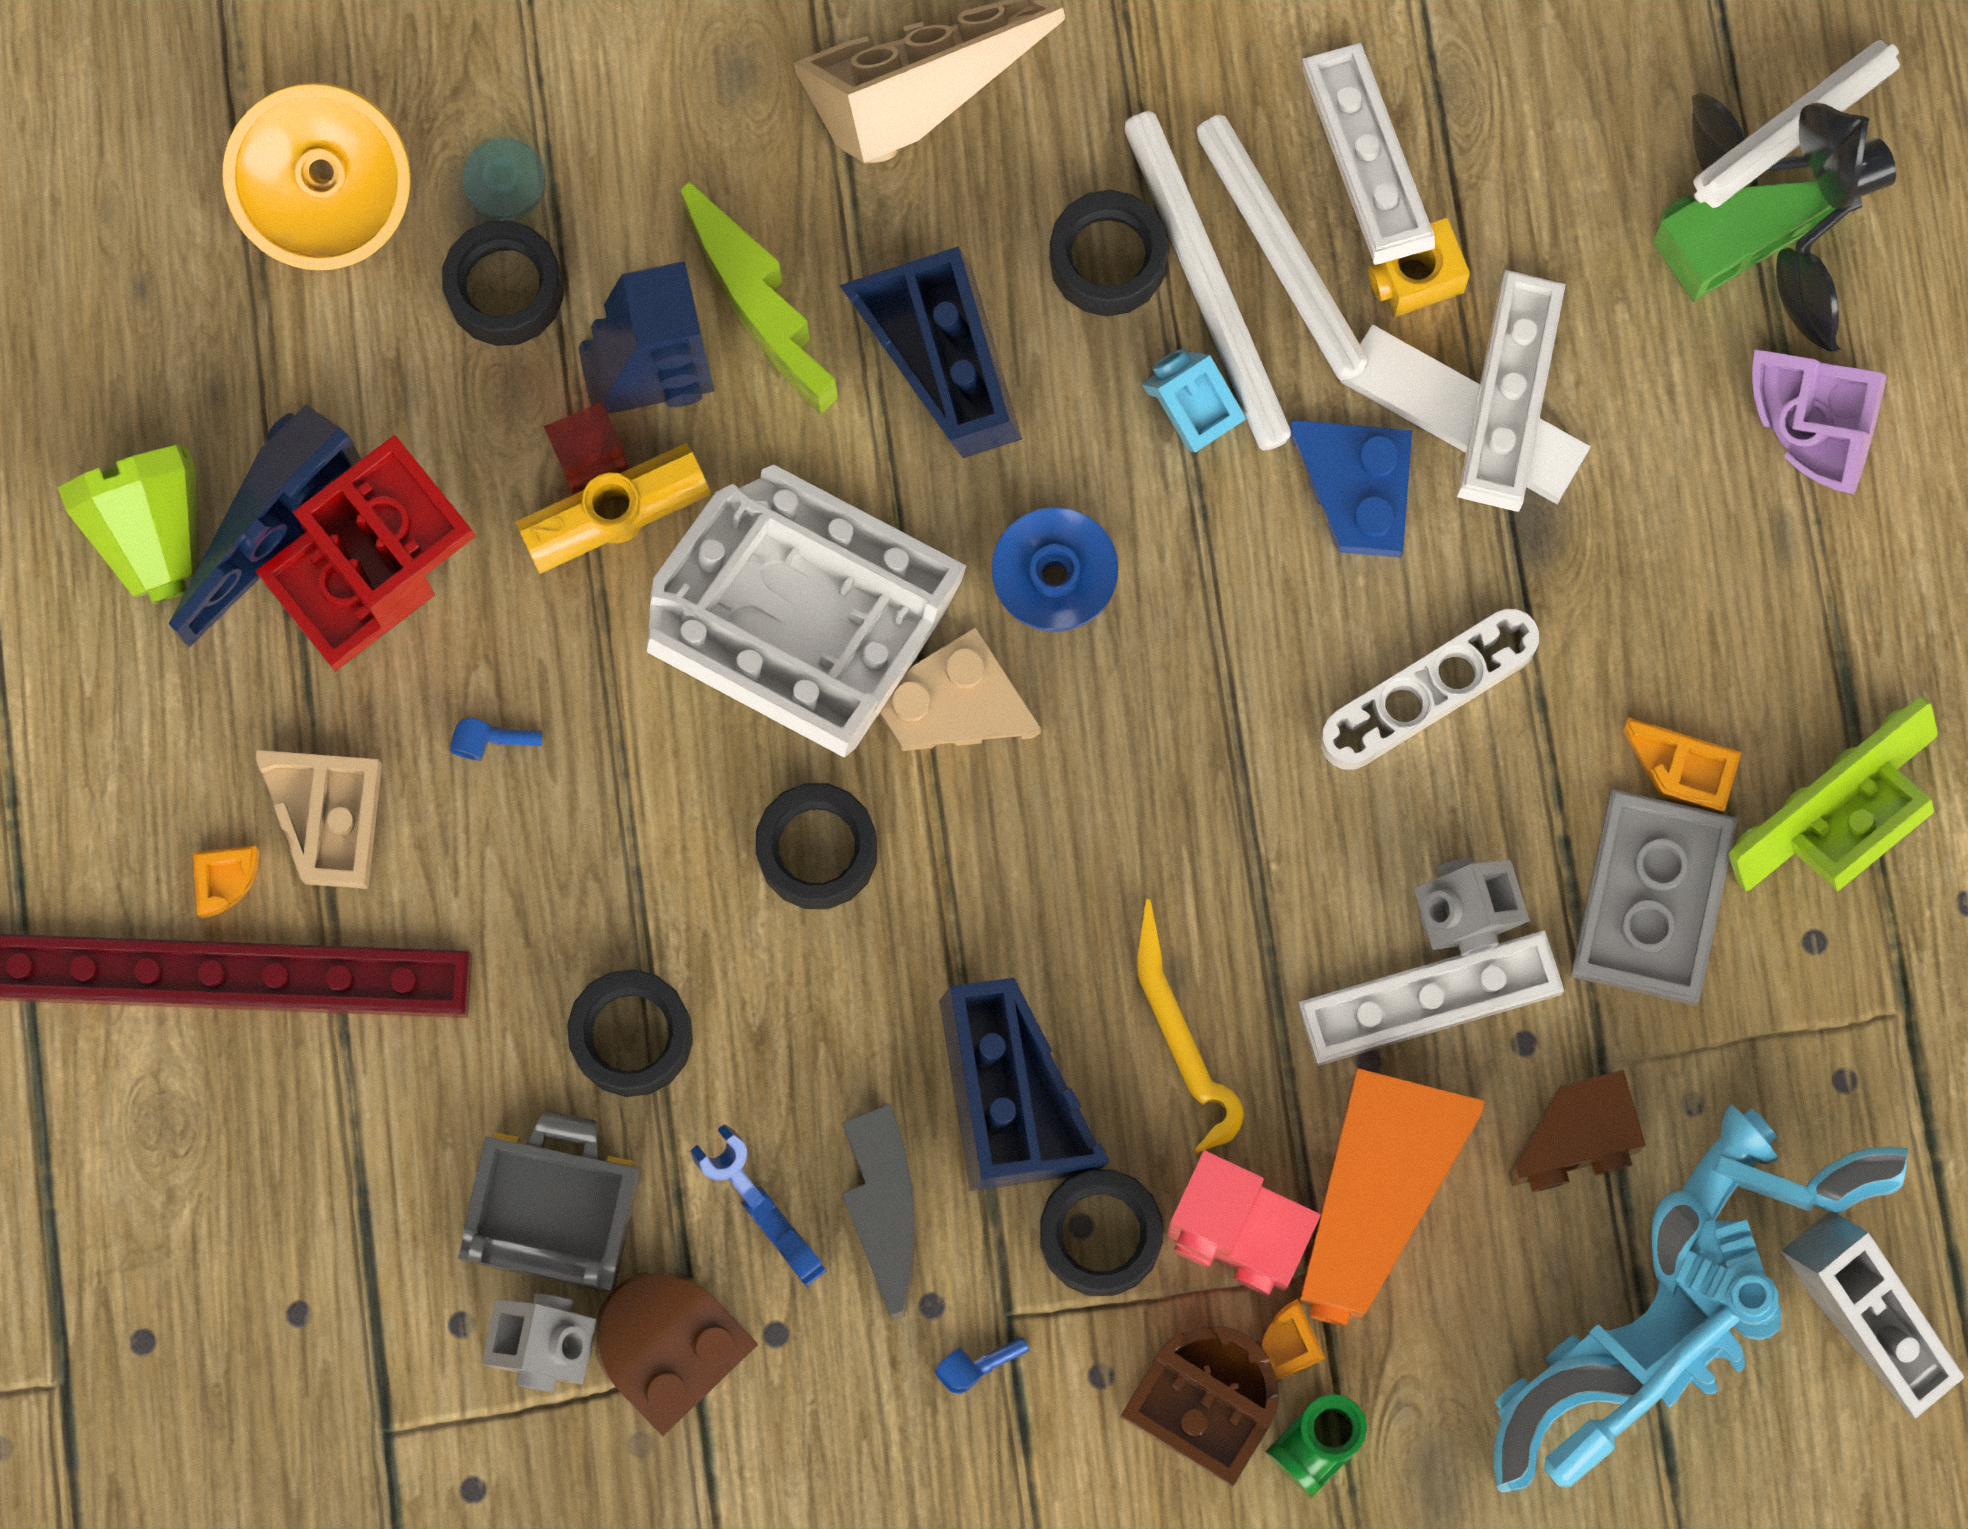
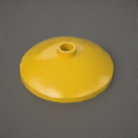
[222,83,411,270]

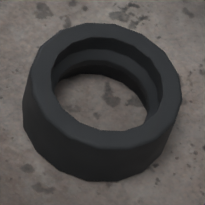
[1049,189,1168,317]
[442,220,563,346]
[755,783,877,909]
[567,969,693,1097]
[1040,1169,1163,1296]

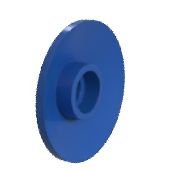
[992,507,1118,632]

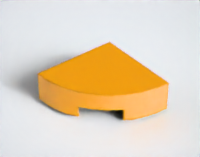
[192,845,260,919]
[1260,1298,1326,1382]

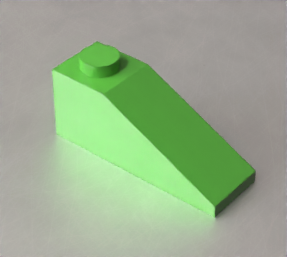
[1653,181,1836,302]

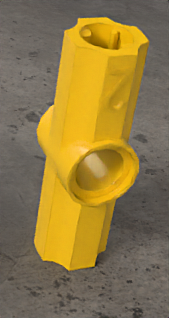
[515,443,711,574]

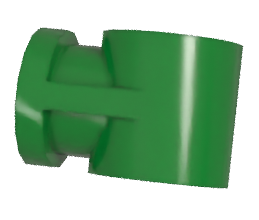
[1265,1394,1367,1498]

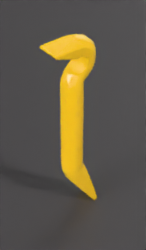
[1137,898,1244,1156]

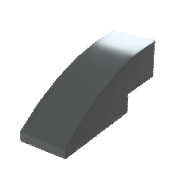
[842,1104,916,1321]

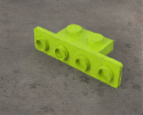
[1729,696,1938,892]

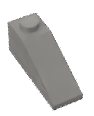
[1781,1211,1965,1419]

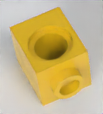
[1367,218,1470,318]

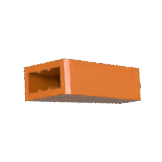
[1298,1068,1485,1326]

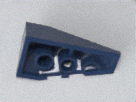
[169,405,361,648]

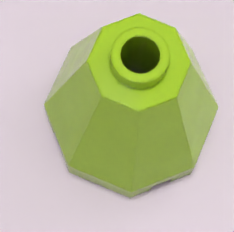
[57,445,198,604]

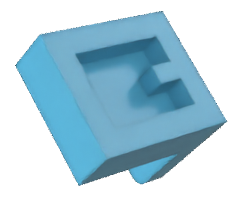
[1142,349,1246,452]

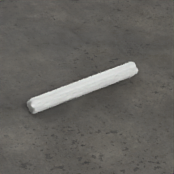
[1693,40,1900,208]
[1197,114,1368,381]

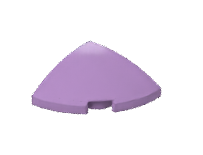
[1752,349,1887,495]

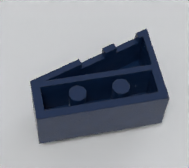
[840,246,1022,458]
[578,261,714,417]
[939,978,1110,1191]

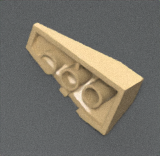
[794,0,1065,163]

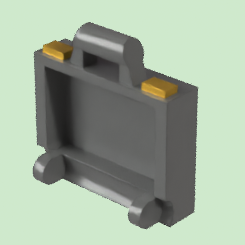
[458,1111,641,1293]

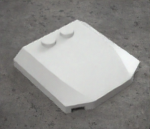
[647,464,966,757]

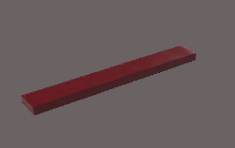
[0,934,472,1018]

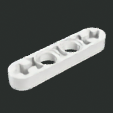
[1321,609,1539,770]

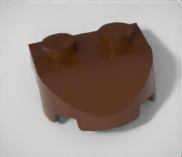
[595,1272,758,1436]
[1120,1326,1279,1487]

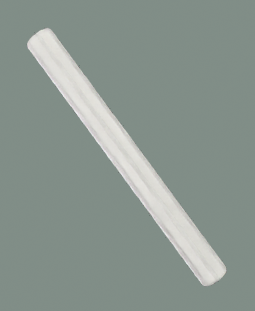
[1125,111,1291,451]

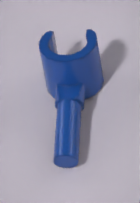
[450,718,542,761]
[935,1337,1029,1394]

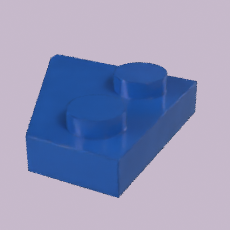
[1290,420,1412,558]

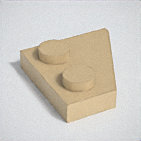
[879,628,1041,751]
[256,750,382,889]

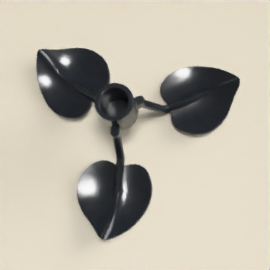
[1692,93,1896,352]

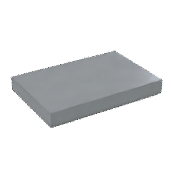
[1570,789,1738,1006]

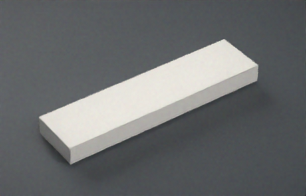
[1302,43,1435,265]
[1457,270,1566,512]
[1340,324,1591,505]
[1297,930,1564,1067]

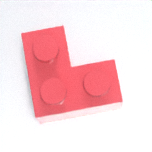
[1166,1150,1321,1296]

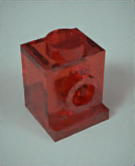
[544,402,630,495]

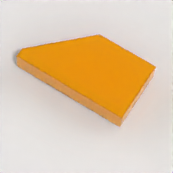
[1623,717,1742,814]

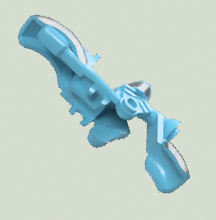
[1494,1104,1908,1492]

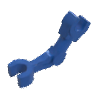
[690,1124,827,1287]

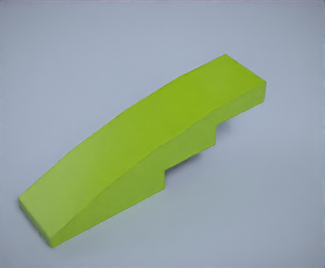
[681,182,838,415]

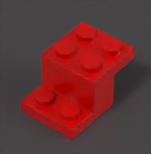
[255,434,476,672]

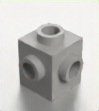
[1414,858,1530,956]
[482,1293,596,1393]

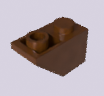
[1509,1070,1646,1192]

